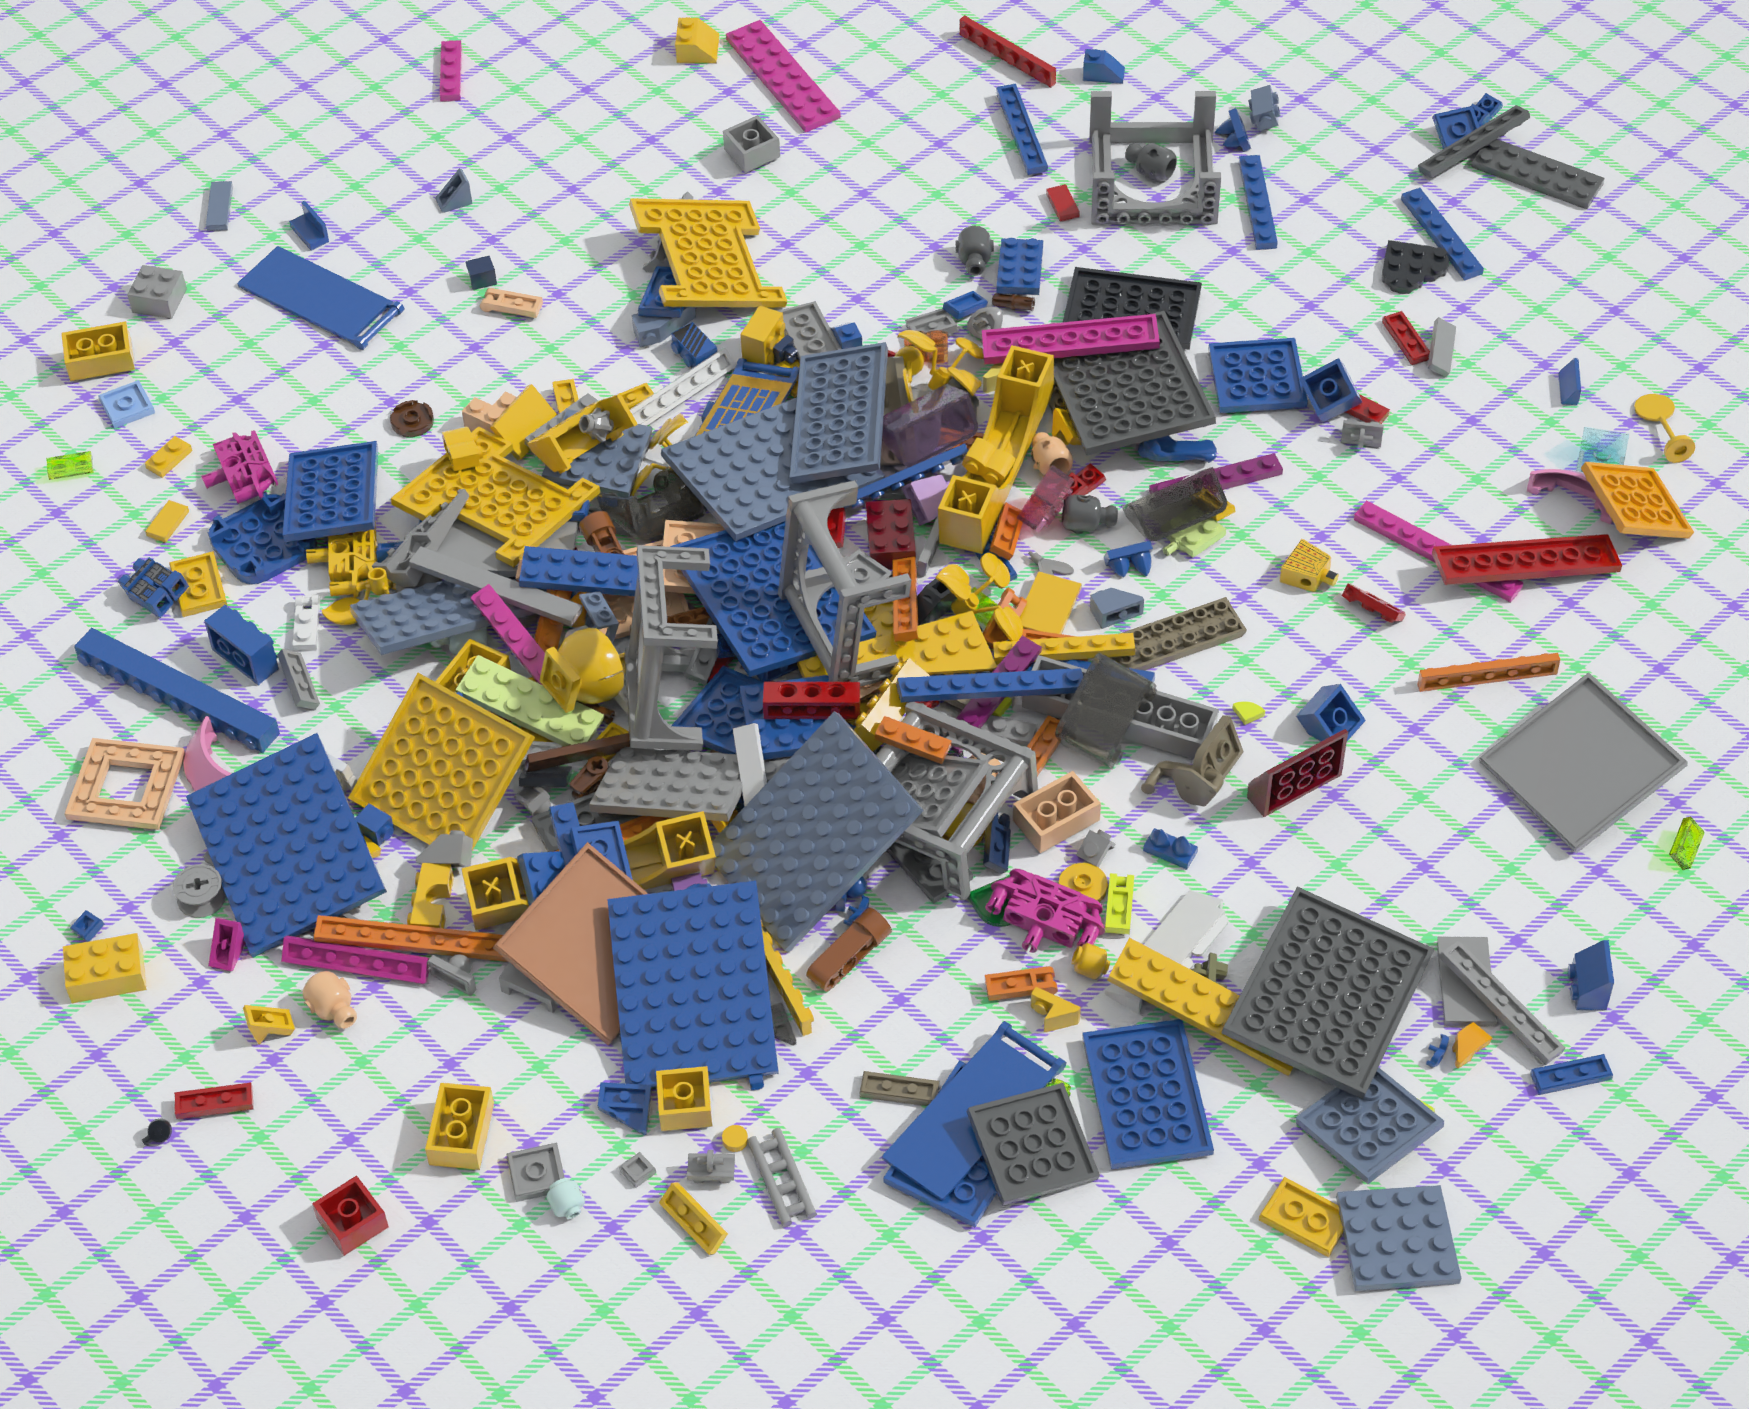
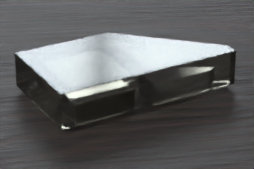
[771,1003,797,1046]

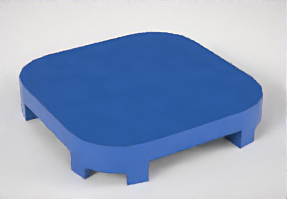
[208,491,317,584]

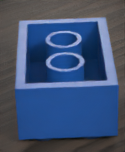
[204,605,279,685]

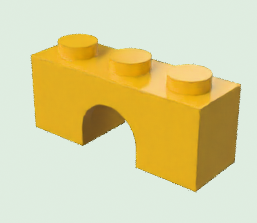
[407,863,454,928]

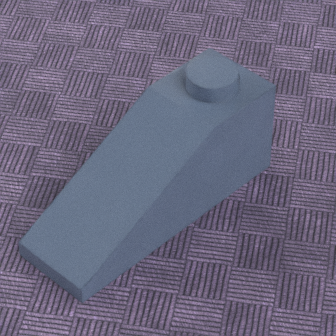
[632,307,696,347]

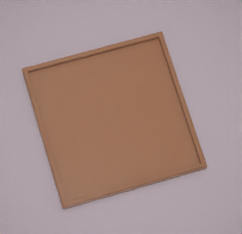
[493,842,648,1046]

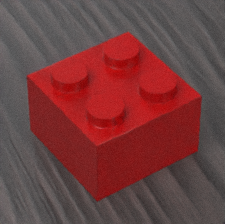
[312,1175,389,1256]

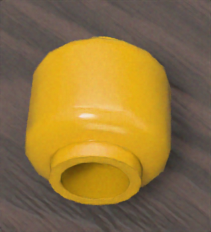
[1071,943,1110,979]

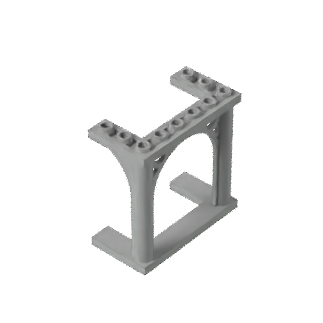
[1089,91,1221,224]
[778,480,912,686]
[624,545,718,751]
[876,702,1038,900]

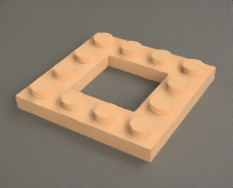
[65,738,185,830]

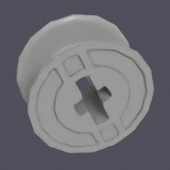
[173,864,226,918]

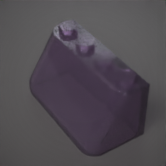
[882,384,978,467]

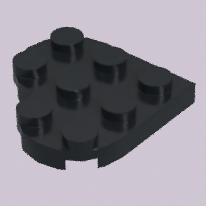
[1382,240,1449,294]

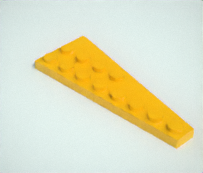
[797,611,997,678]

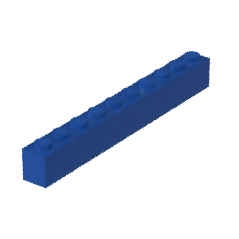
[74,627,280,753]

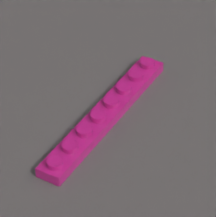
[1354,500,1524,603]

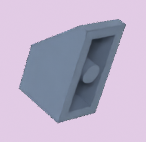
[1090,588,1144,629]

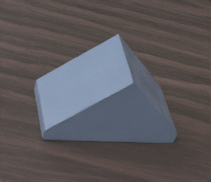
[435,168,473,213]

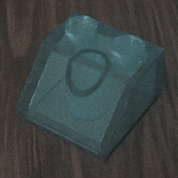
[1576,427,1629,472]

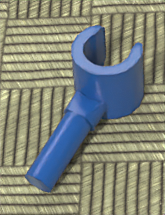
[749,1074,764,1091]

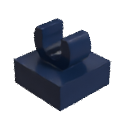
[773,334,798,364]

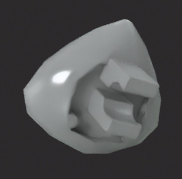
[967,307,1003,340]

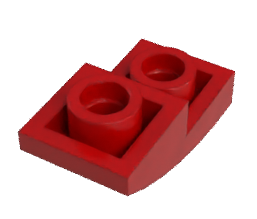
[1056,463,1106,497]

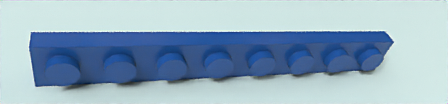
[896,668,1086,702]

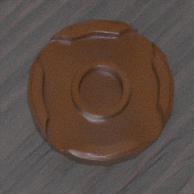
[390,400,434,437]

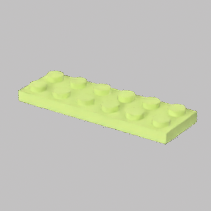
[455,655,604,746]

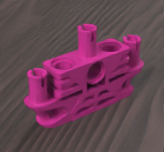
[202,430,279,504]
[985,868,1105,953]

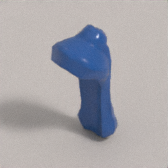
[1138,435,1217,463]

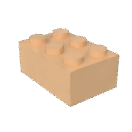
[1013,771,1101,853]

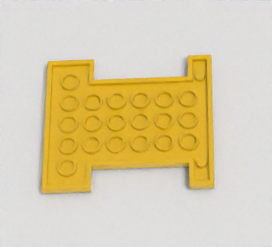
[629,198,787,308]
[391,426,600,567]

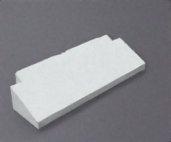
[1105,890,1228,1015]

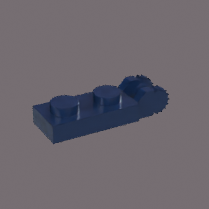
[983,812,1011,874]

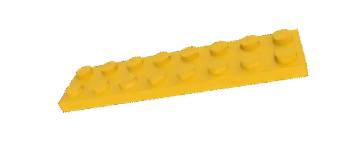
[1107,937,1293,1076]

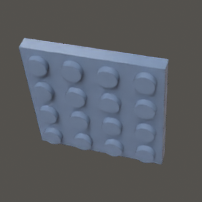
[542,409,652,499]
[1296,1067,1444,1184]
[1336,1185,1462,1291]

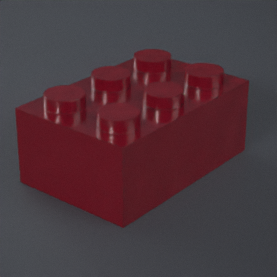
[866,499,916,570]

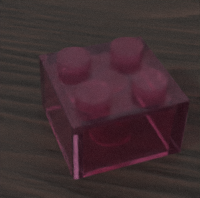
[1017,465,1074,533]

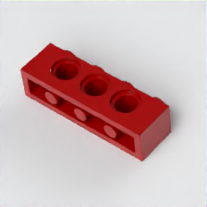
[763,682,860,719]

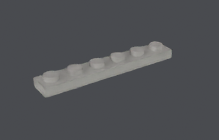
[1439,940,1566,1065]

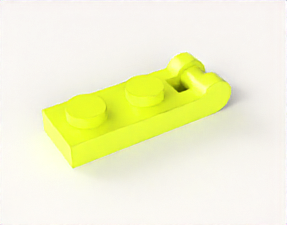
[1105,873,1134,935]

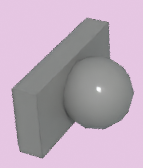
[514,787,551,816]
[428,954,477,996]

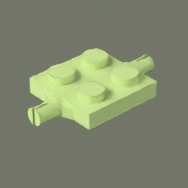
[1162,506,1226,558]

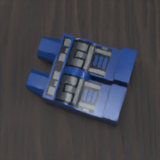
[118,557,189,618]

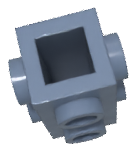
[1248,85,1281,131]

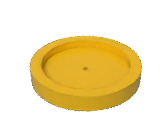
[1059,863,1108,902]

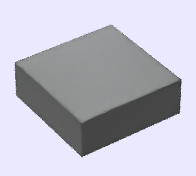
[619,1152,656,1188]

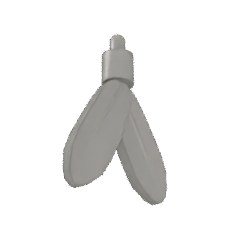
[1028,551,1074,576]

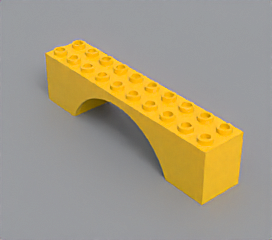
[938,345,1054,554]
[461,811,716,930]

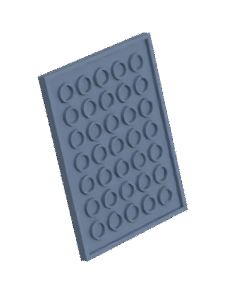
[661,398,885,541]
[712,711,924,952]

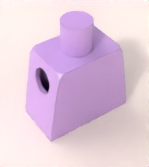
[901,475,950,526]

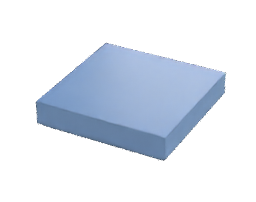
[98,380,155,429]

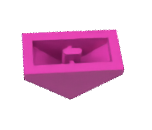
[208,917,246,971]

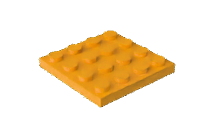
[1581,462,1694,539]

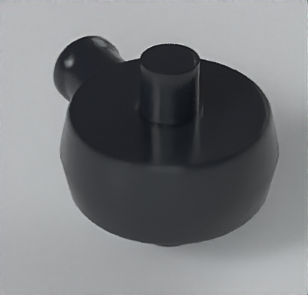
[142,1118,172,1146]

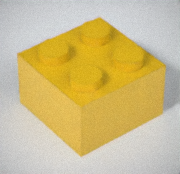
[740,305,785,365]
[656,1066,712,1131]

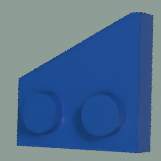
[597,1082,652,1135]

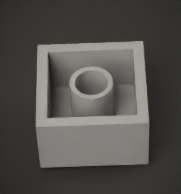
[723,115,780,173]
[127,265,187,319]

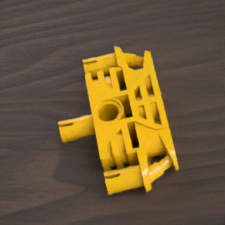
[306,521,377,598]

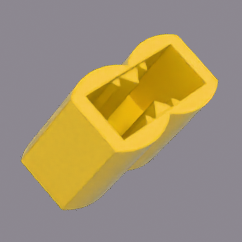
[442,426,483,471]
[962,437,1016,487]

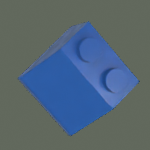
[1296,684,1366,742]
[1568,940,1614,1010]

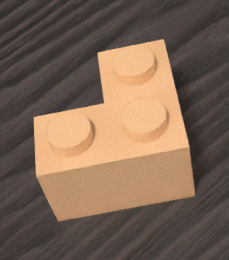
[462,391,517,434]

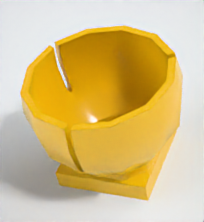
[539,628,624,713]

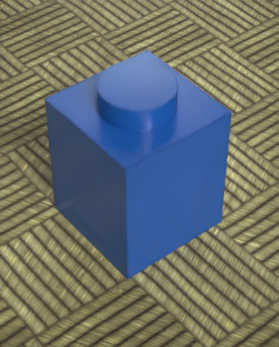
[355,804,394,846]

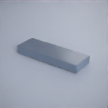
[206,181,233,231]

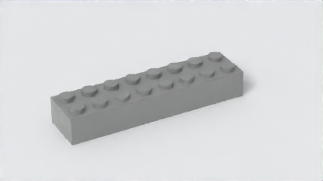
[1022,655,1219,759]

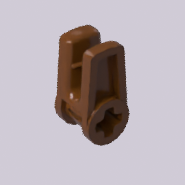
[569,756,608,800]

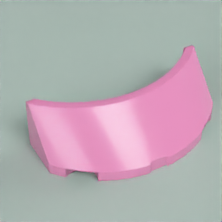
[1527,469,1613,524]
[184,716,232,791]

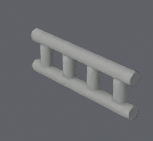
[747,1128,817,1227]

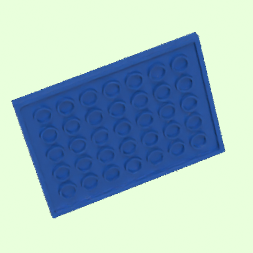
[670,521,877,677]
[186,733,387,957]
[607,881,779,1090]

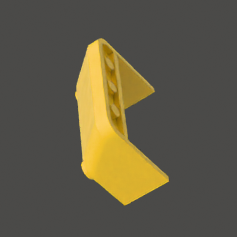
[527,393,638,474]

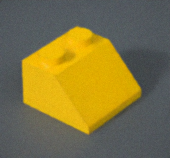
[675,17,720,63]

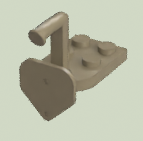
[1141,715,1244,806]

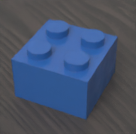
[1299,358,1362,423]

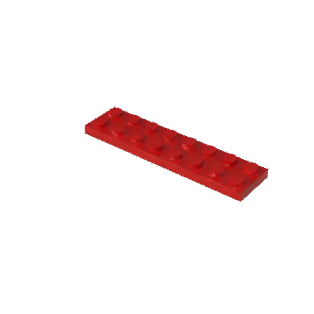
[1432,534,1623,585]

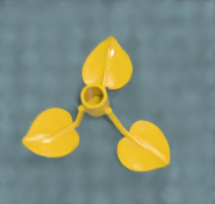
[897,330,984,396]
[629,413,688,501]
[935,553,1023,641]
[321,568,396,625]

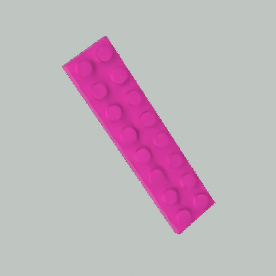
[726,20,841,133]
[982,314,1160,365]

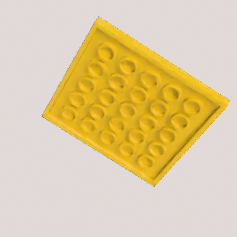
[348,673,535,851]

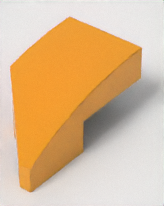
[1452,1022,1492,1068]

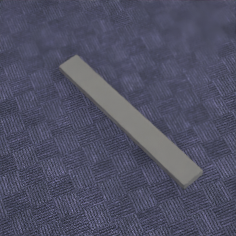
[409,546,583,627]

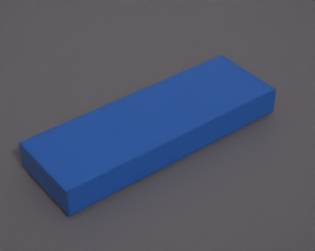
[1530,1054,1613,1095]

